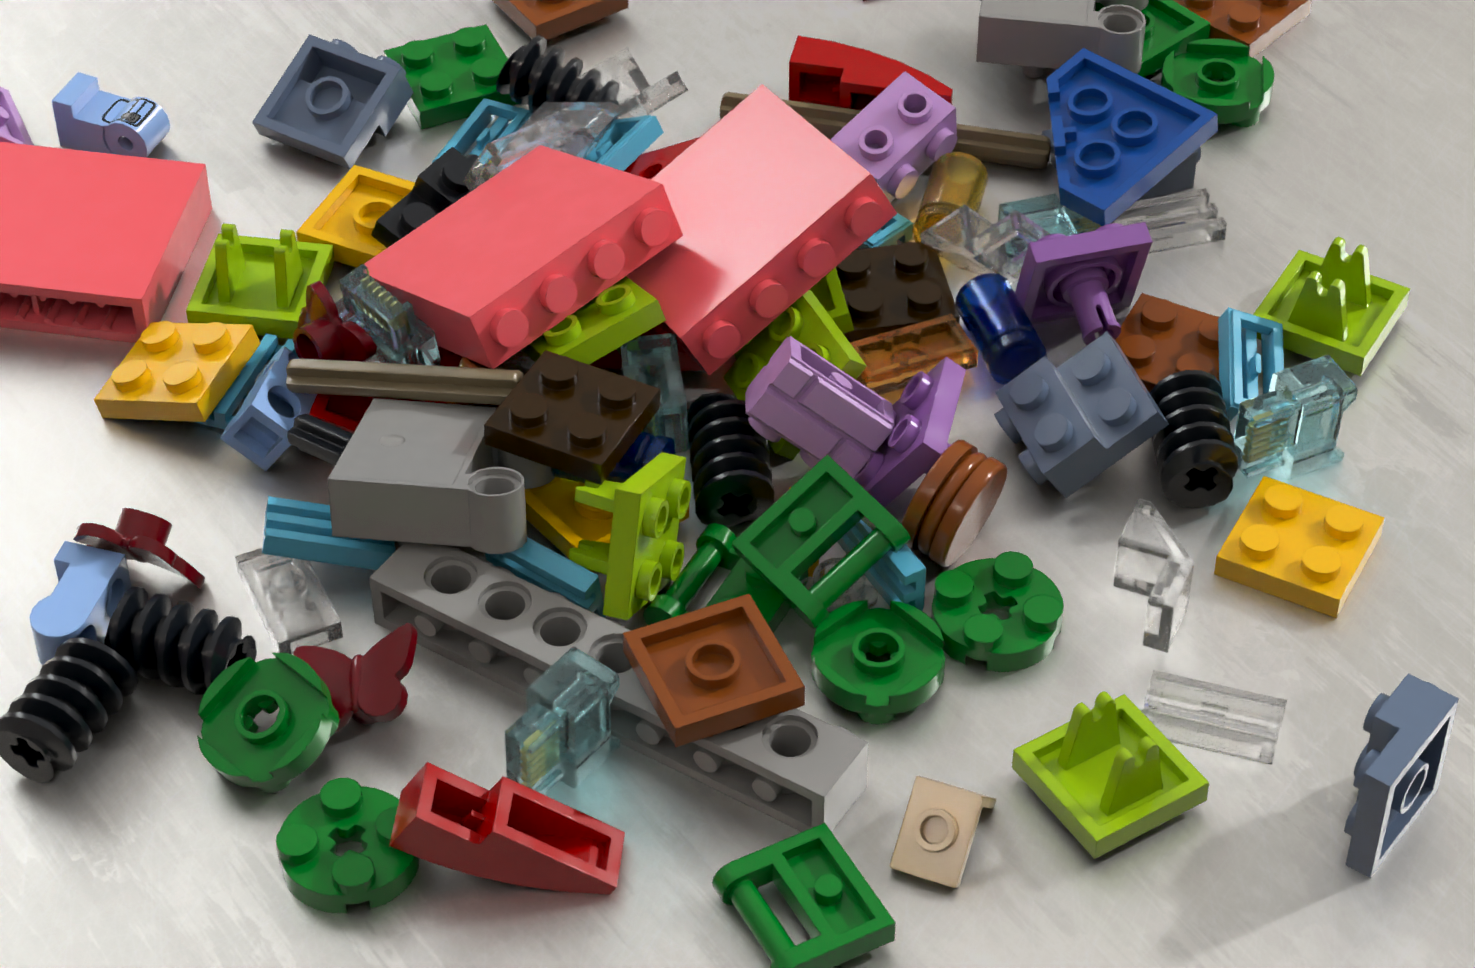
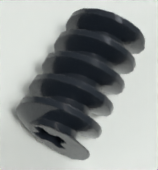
[496,35,620,146]
[1149,370,1239,508]
[686,392,775,528]
[104,586,257,695]
[0,637,138,784]

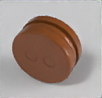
[901,440,1007,567]

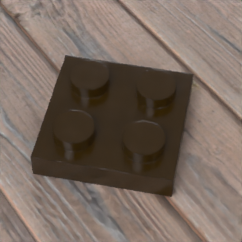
[836,240,960,348]
[484,350,660,485]

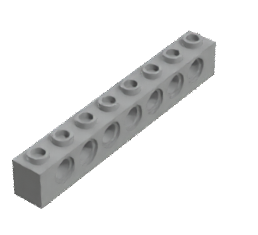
[369,542,868,832]

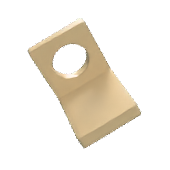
[890,776,997,888]

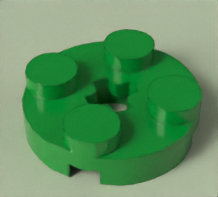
[1161,39,1274,127]
[931,551,1064,672]
[811,600,945,725]
[197,653,340,793]
[276,778,420,913]

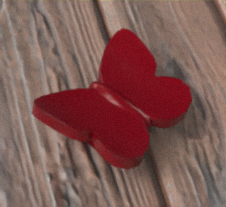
[293,281,377,362]
[73,508,205,590]
[293,623,418,732]

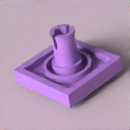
[1011,222,1153,345]
[854,357,966,508]

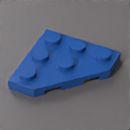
[1046,48,1218,226]

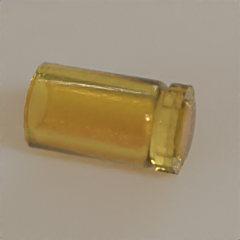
[913,152,989,258]

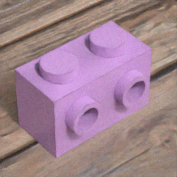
[830,71,957,203]

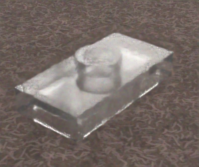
[235,548,343,655]

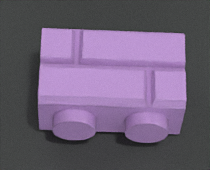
[745,336,895,479]

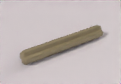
[286,358,524,405]

